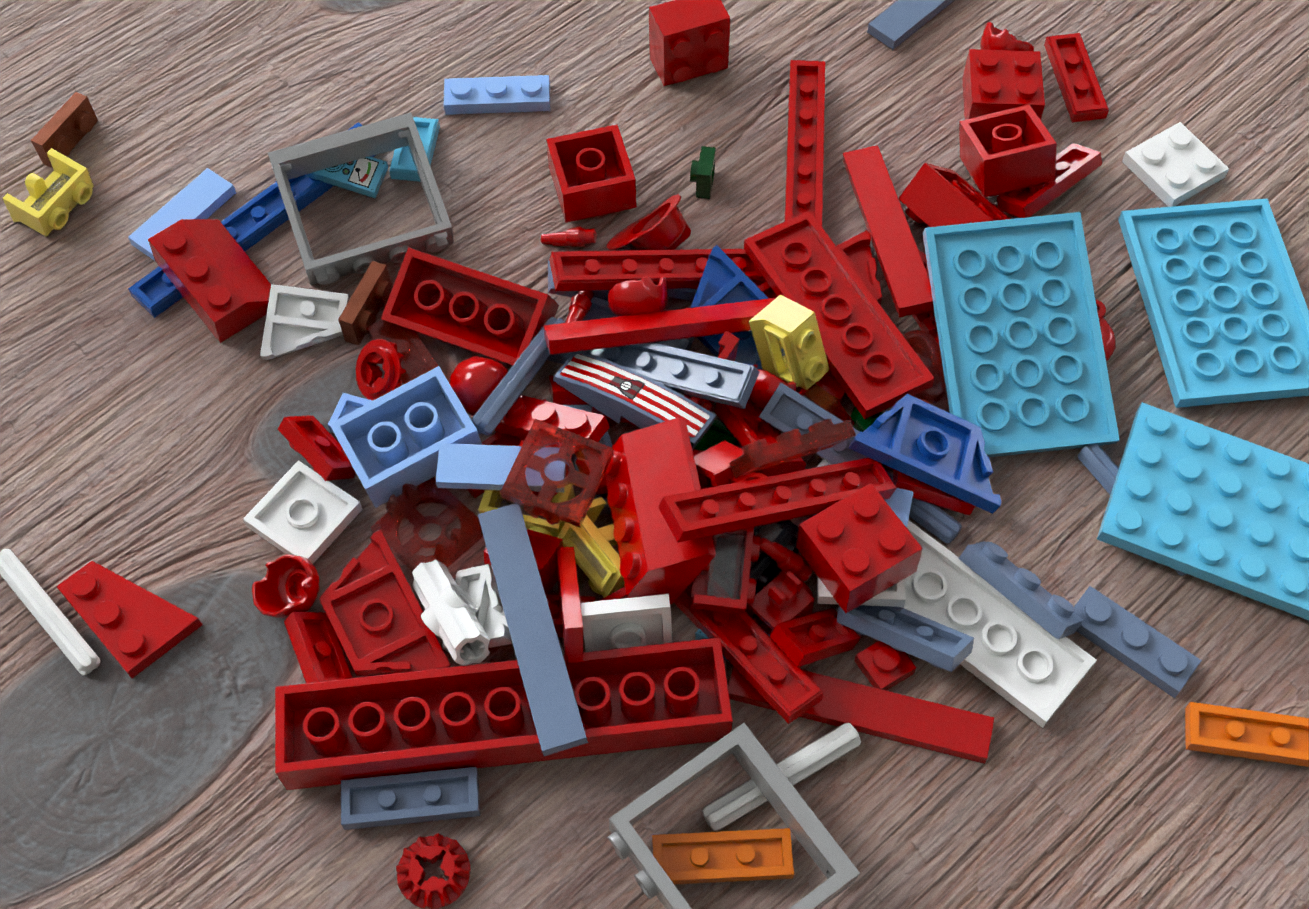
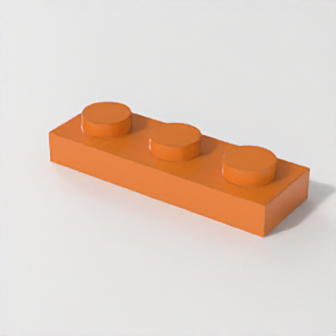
[1185,702,1309,767]
[652,828,794,885]

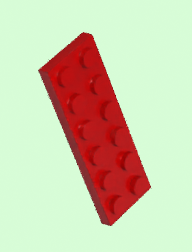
[744,211,935,419]

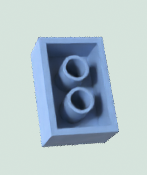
[329,366,482,508]

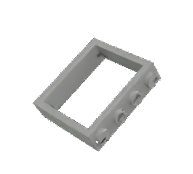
[268,112,454,285]
[607,723,860,909]

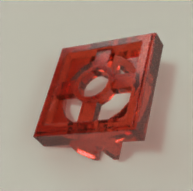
[500,419,614,528]
[370,477,483,572]

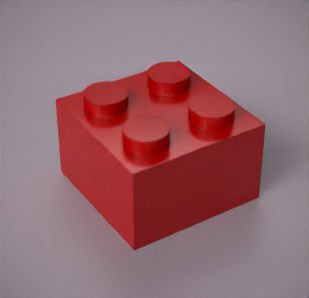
[649,0,730,86]
[962,49,1045,120]
[959,105,1057,197]
[546,124,637,223]
[796,483,923,614]

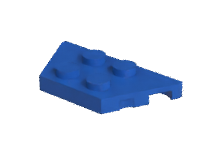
[690,245,785,370]
[849,394,1001,514]

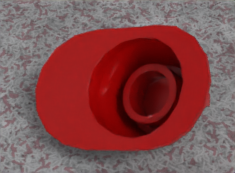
[606,194,691,250]

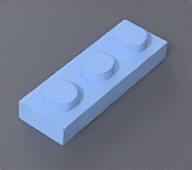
[444,75,550,115]

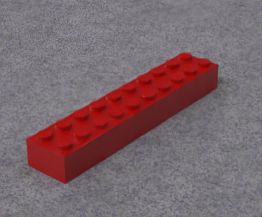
[275,637,733,790]

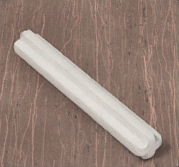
[0,549,100,675]
[702,723,861,831]

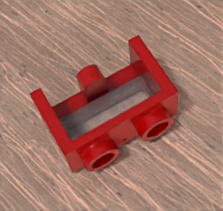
[689,527,760,614]

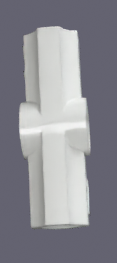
[412,559,490,666]

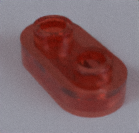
[903,330,946,403]

